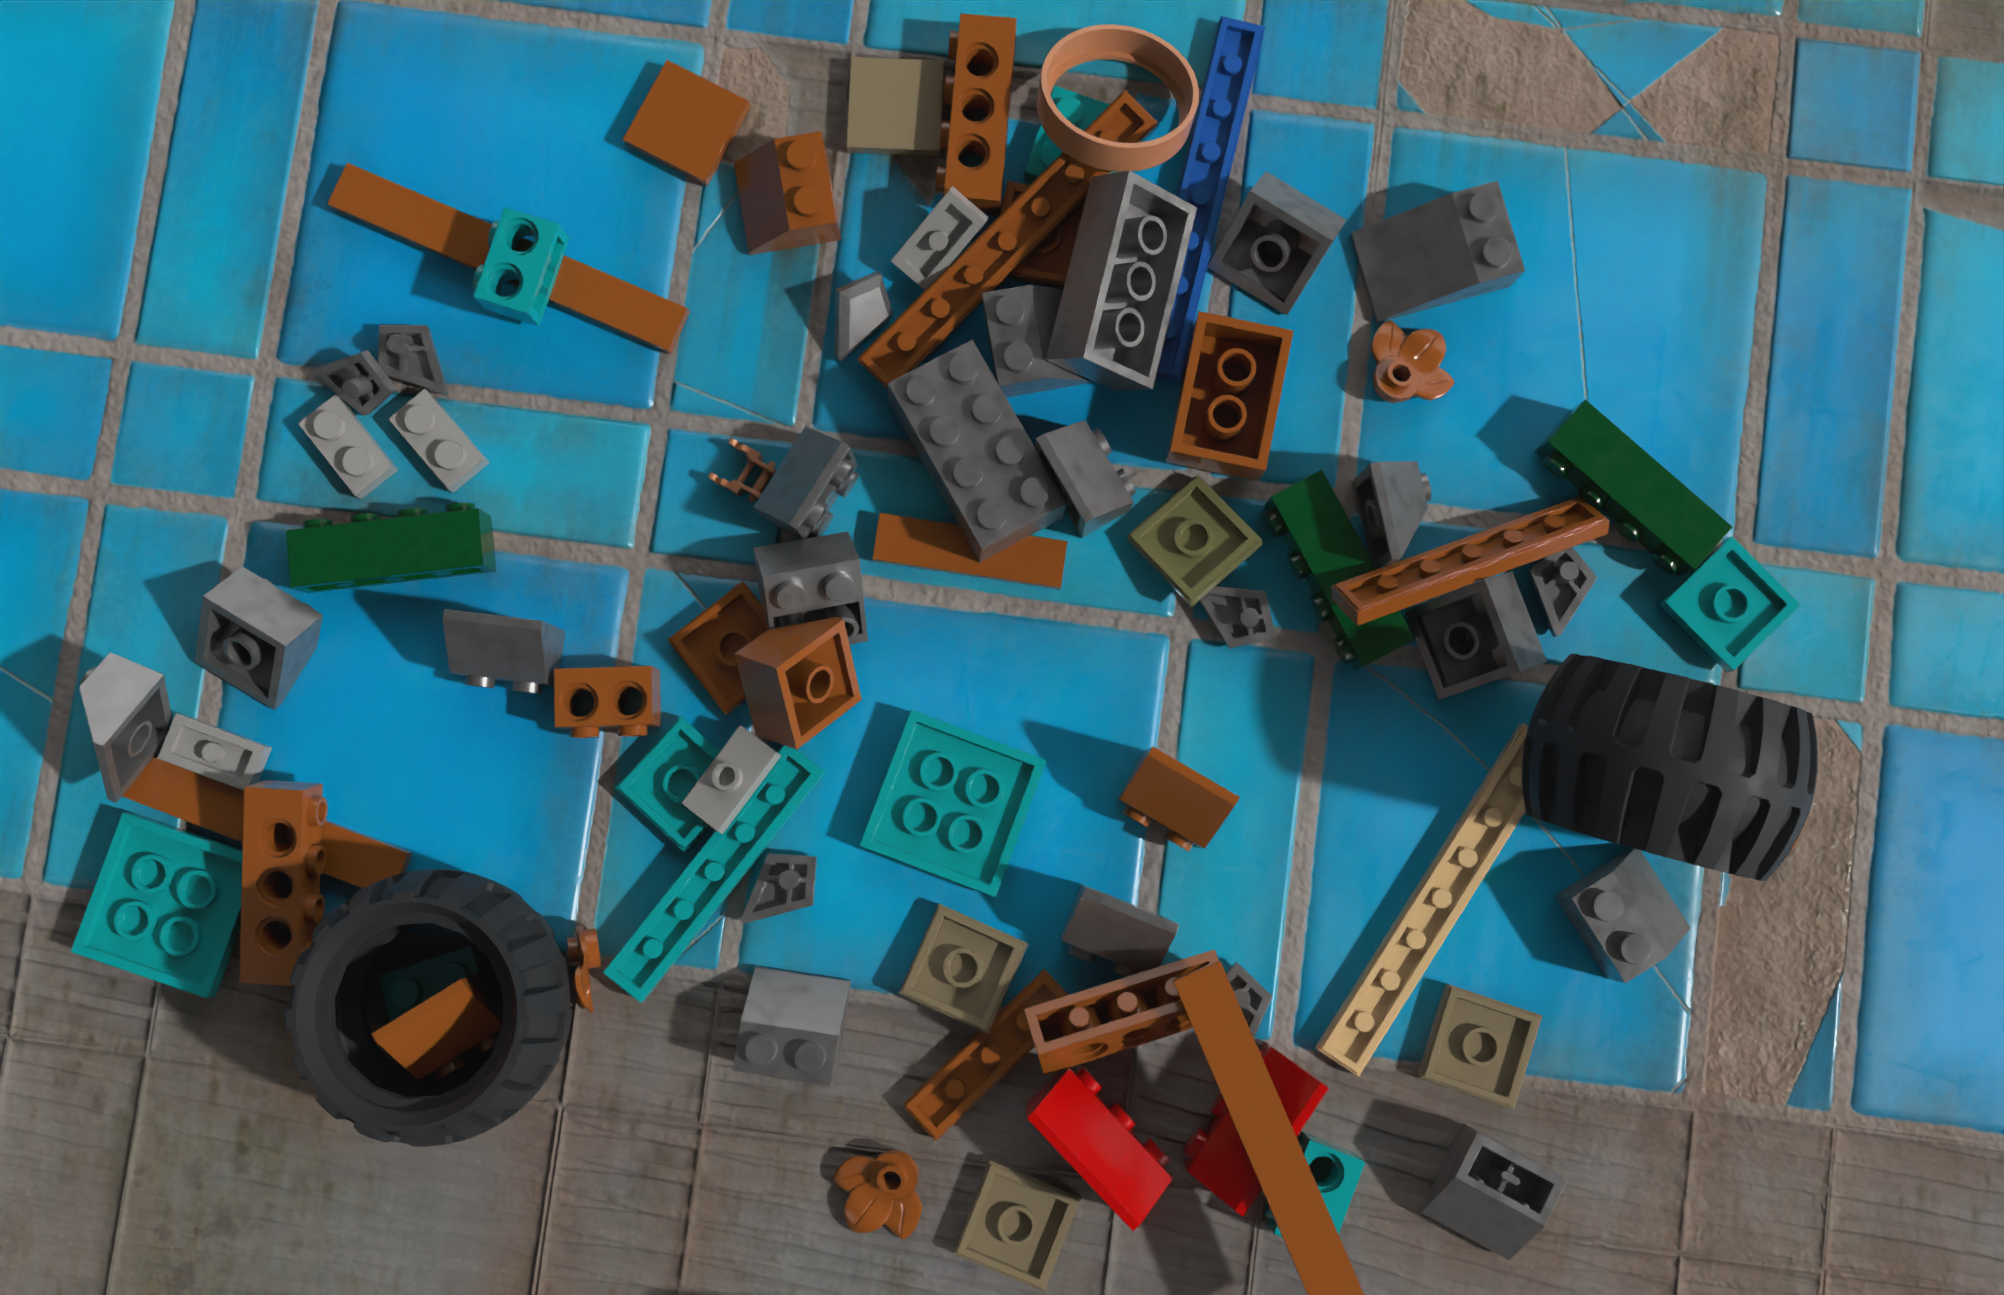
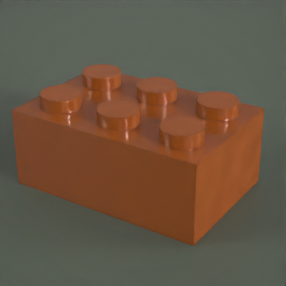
[1165,311,1294,481]

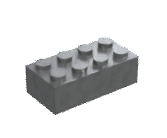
[1046,170,1197,391]
[888,340,1067,562]

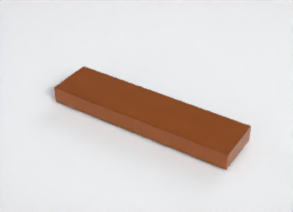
[872,513,1068,590]
[902,968,1069,1141]

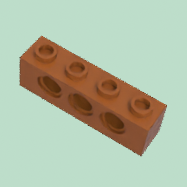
[935,13,1017,216]
[239,780,328,986]
[1024,949,1219,1075]

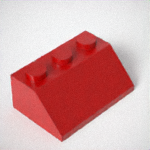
[1182,1042,1329,1216]
[1026,1066,1173,1231]

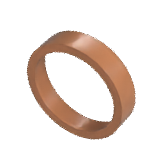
[1036,24,1199,172]

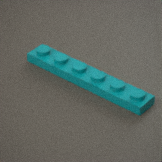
[603,745,826,1003]

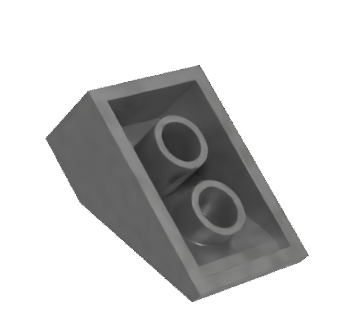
[1350,181,1525,323]

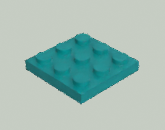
[859,710,1047,897]
[71,812,243,999]

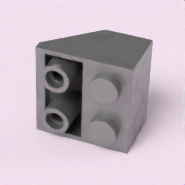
[754,426,859,540]
[753,531,868,645]
[1419,1123,1568,1260]

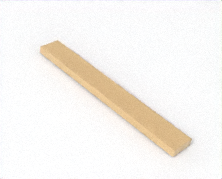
[1315,723,1528,1077]

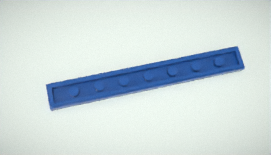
[1156,16,1266,384]

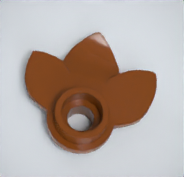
[1370,320,1455,403]
[567,925,601,1013]
[832,1150,923,1239]

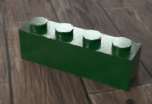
[1535,399,1732,576]
[1264,470,1415,670]
[286,503,496,593]

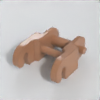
[707,438,777,503]

